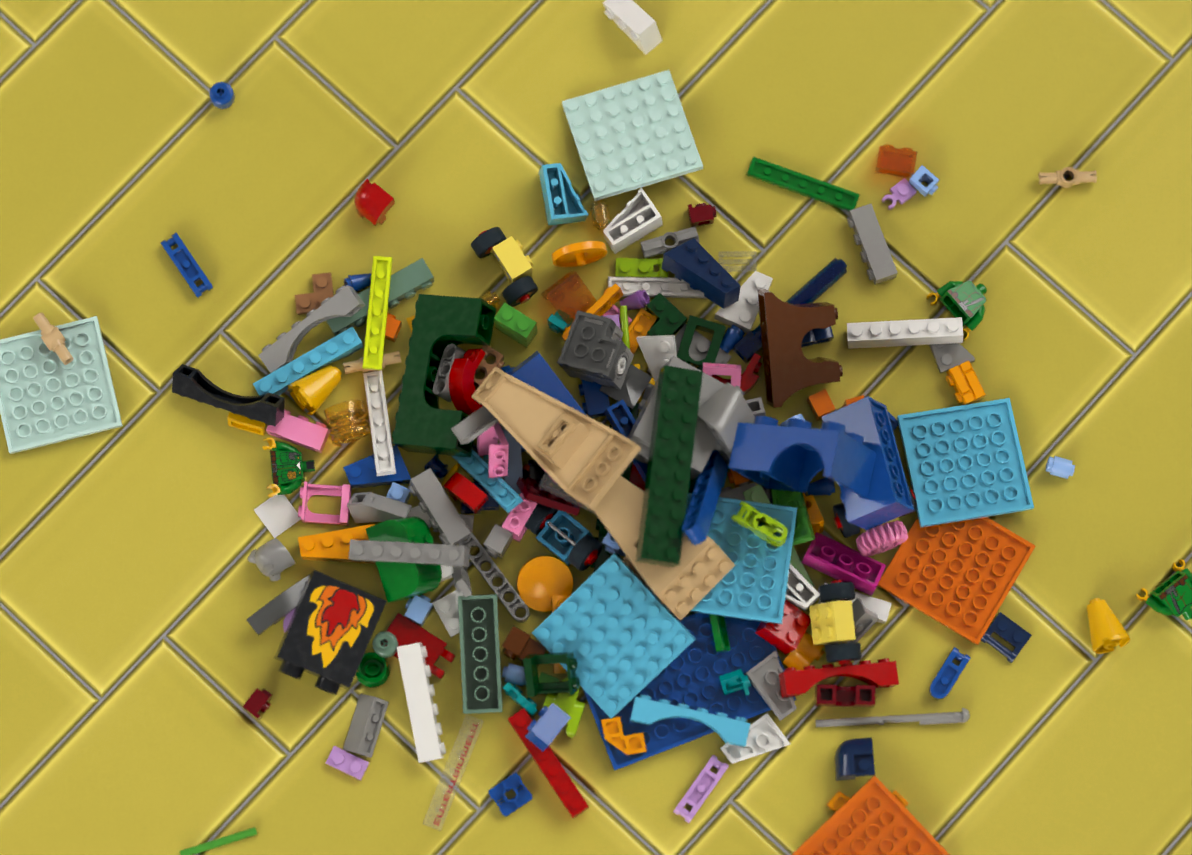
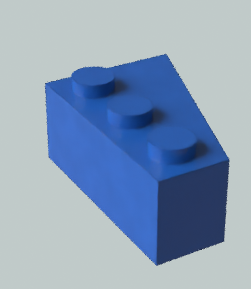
[343,445,411,489]

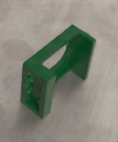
[677,315,726,371]
[523,652,579,697]

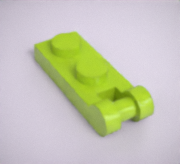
[616,258,669,278]

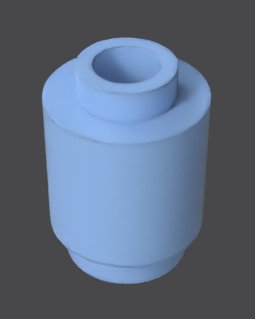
[1045,456,1075,479]
[502,663,526,686]

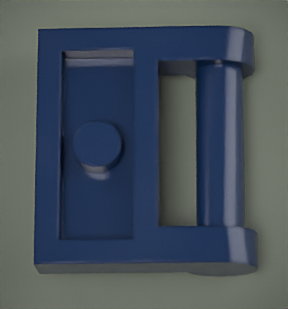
[981,612,1032,663]

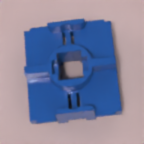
[488,772,533,817]

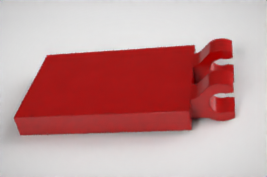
[381,613,456,679]

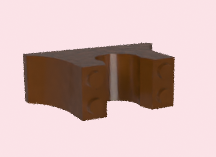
[757,289,843,408]

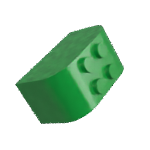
[366,516,442,603]

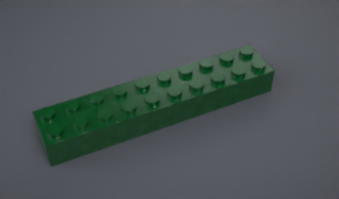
[636,365,703,567]

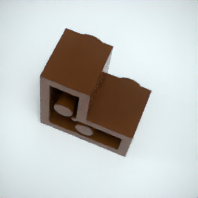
[502,626,547,668]

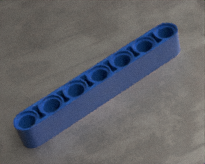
[682,450,728,545]

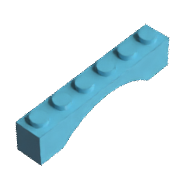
[253,326,363,396]
[630,694,751,747]

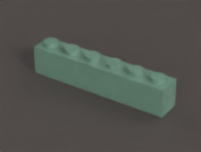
[326,258,435,336]

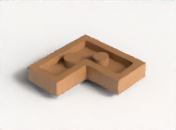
[295,272,334,315]

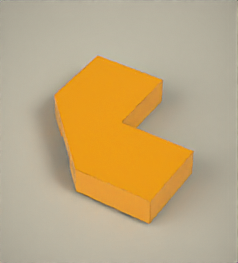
[601,716,647,755]

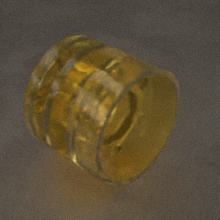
[324,400,371,444]

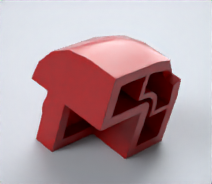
[354,179,395,225]

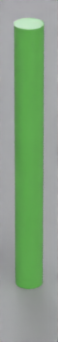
[180,827,257,855]

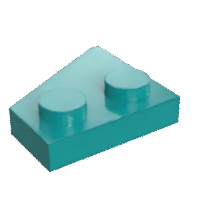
[503,682,538,717]

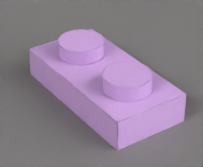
[326,746,369,780]

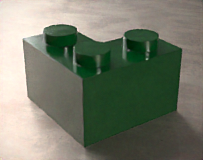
[646,293,687,336]

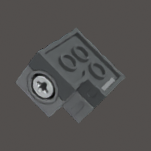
[557,310,634,390]

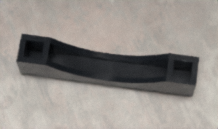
[172,364,285,426]

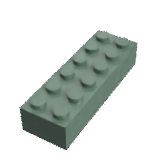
[458,594,503,714]

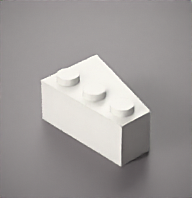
[603,0,662,55]
[603,187,663,254]
[714,271,773,334]
[785,564,820,611]

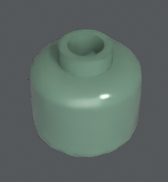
[372,631,399,658]

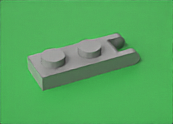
[452,566,472,597]

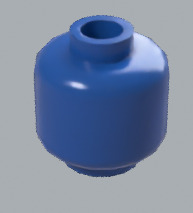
[209,82,235,109]

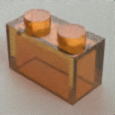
[875,144,917,178]

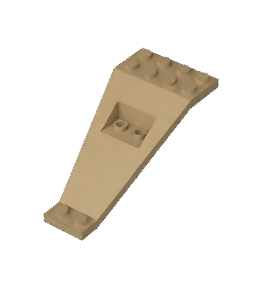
[471,366,642,511]
[593,475,735,621]

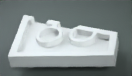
[636,335,677,382]
[720,713,790,764]

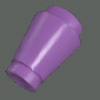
[620,290,650,310]

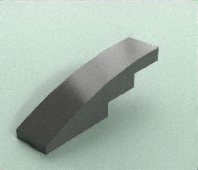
[246,574,310,635]

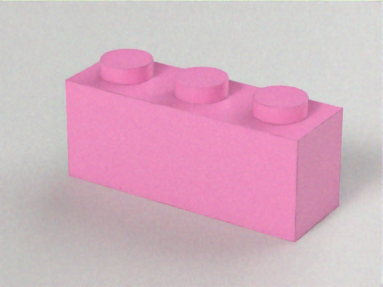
[266,409,330,454]

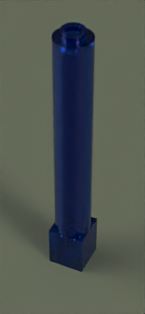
[733,258,847,363]

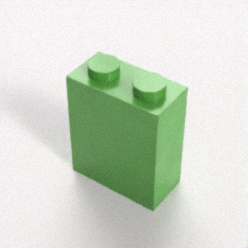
[494,302,537,348]

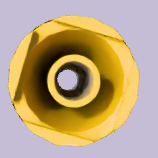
[288,365,342,415]
[1087,598,1130,654]

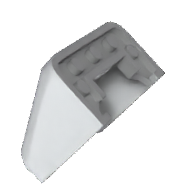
[697,383,755,475]

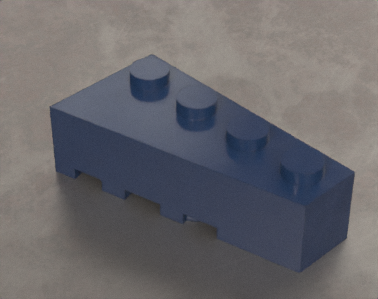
[662,238,741,309]

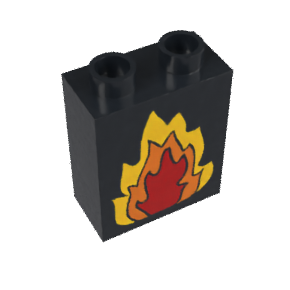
[274,570,387,695]

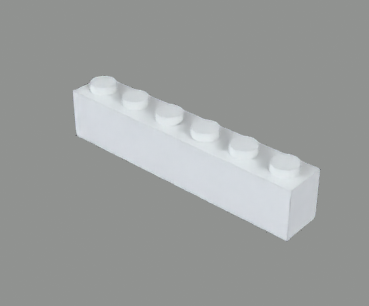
[847,317,963,349]
[397,642,446,763]

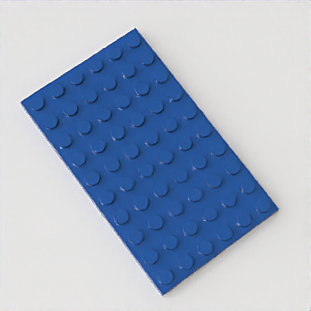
[583,613,796,771]

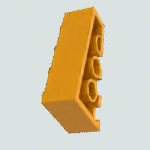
[298,524,376,564]

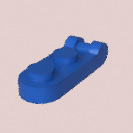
[929,647,971,699]

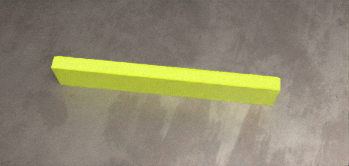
[362,256,393,370]

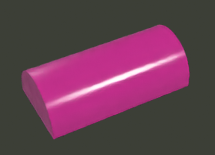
[802,532,886,596]

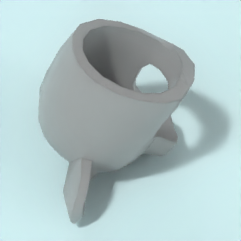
[248,538,296,581]

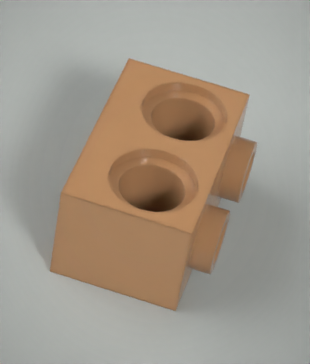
[474,345,505,387]

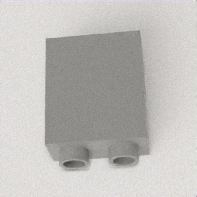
[627,356,725,481]

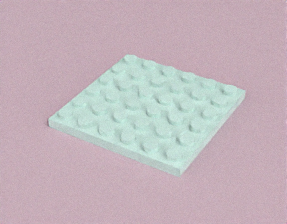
[562,70,703,201]
[0,316,123,454]

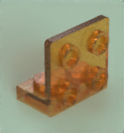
[541,271,597,324]

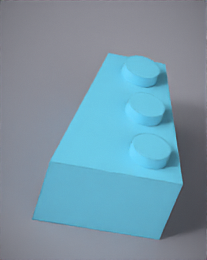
[539,163,589,226]

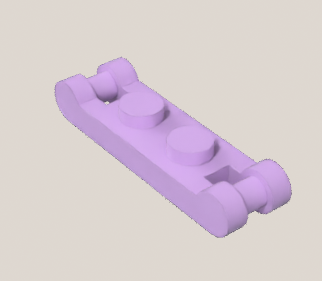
[673,754,729,823]

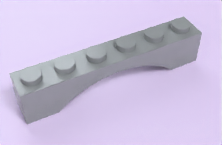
[258,286,366,373]
[349,540,470,567]

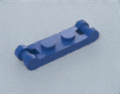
[161,233,214,298]

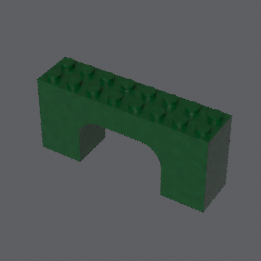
[392,294,496,458]

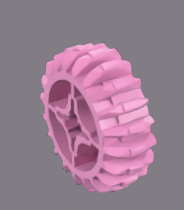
[856,521,908,556]

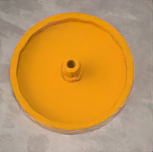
[552,241,607,267]
[516,555,573,612]

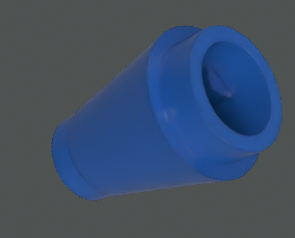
[344,273,371,292]
[720,325,745,354]
[807,477,836,496]

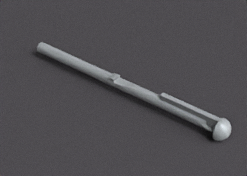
[815,708,970,728]

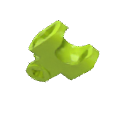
[731,501,788,547]
[539,677,585,738]

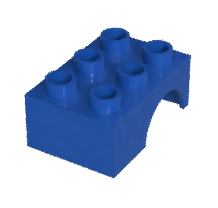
[728,416,877,498]

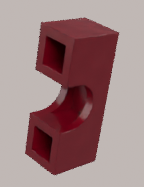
[815,684,875,707]

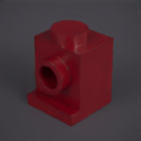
[687,203,717,227]
[243,688,273,720]

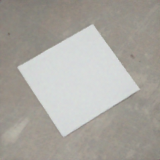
[254,495,301,539]

